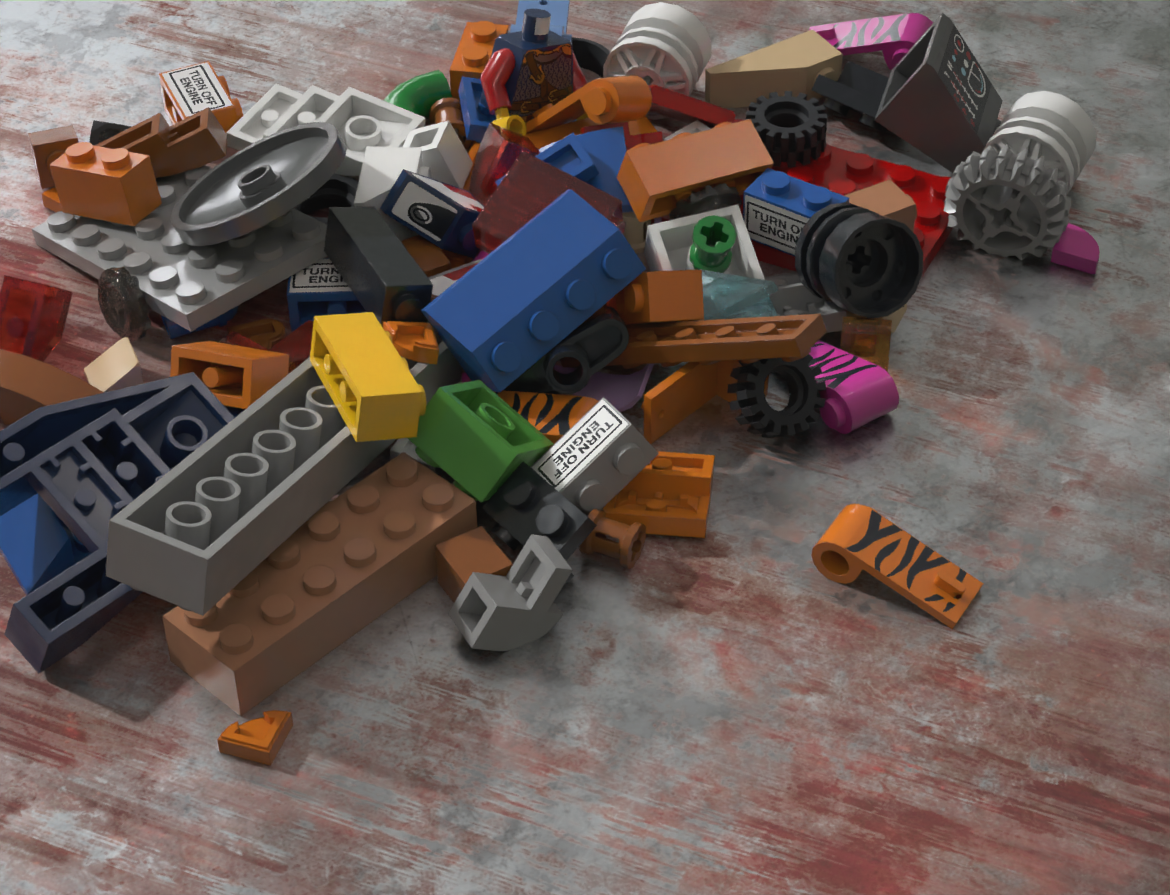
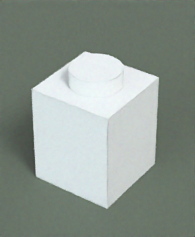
[403,121,473,188]

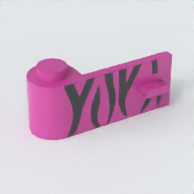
[809,13,933,70]
[808,340,899,434]

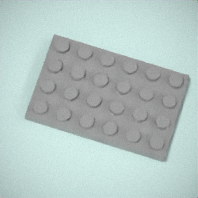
[32,165,327,331]

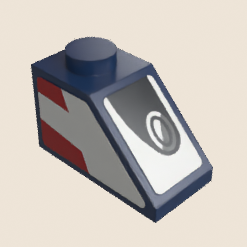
[380,169,498,258]

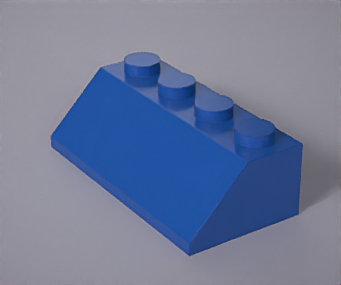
[421,189,646,392]

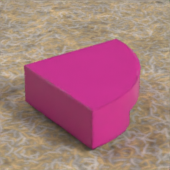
[1051,223,1100,274]

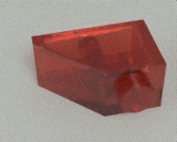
[0,275,73,362]

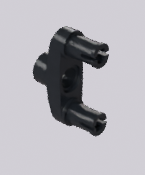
[504,305,629,394]

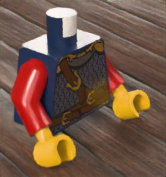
[480,9,589,141]

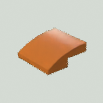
[603,451,715,538]

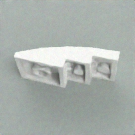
[226,83,425,176]

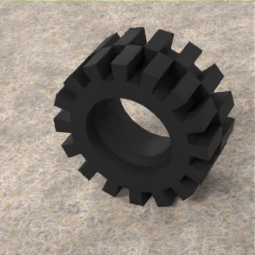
[746,91,827,168]
[727,354,826,438]

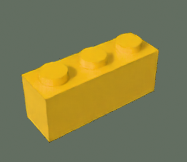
[310,312,427,442]

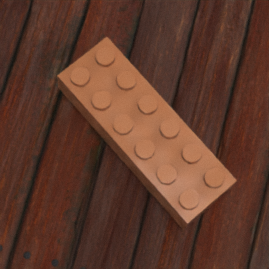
[162,452,477,716]

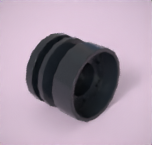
[795,202,923,319]

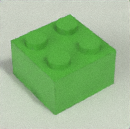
[408,380,554,503]

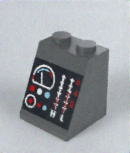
[875,13,1003,173]

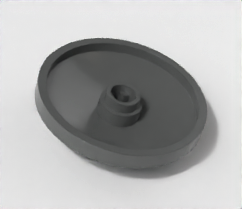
[171,122,347,246]

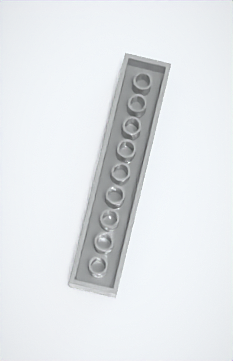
[106,312,461,616]

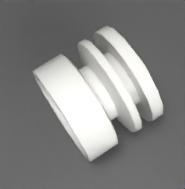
[603,2,712,120]
[981,91,1096,196]

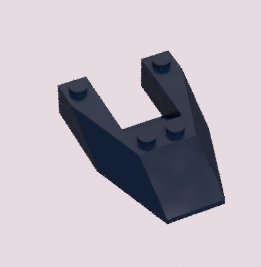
[0,372,235,674]

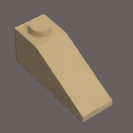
[705,29,843,108]

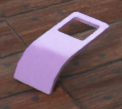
[554,364,654,412]

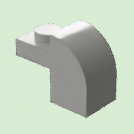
[448,534,573,651]

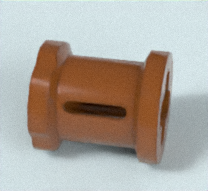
[429,97,472,149]
[579,508,646,569]

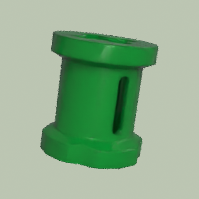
[689,215,736,276]

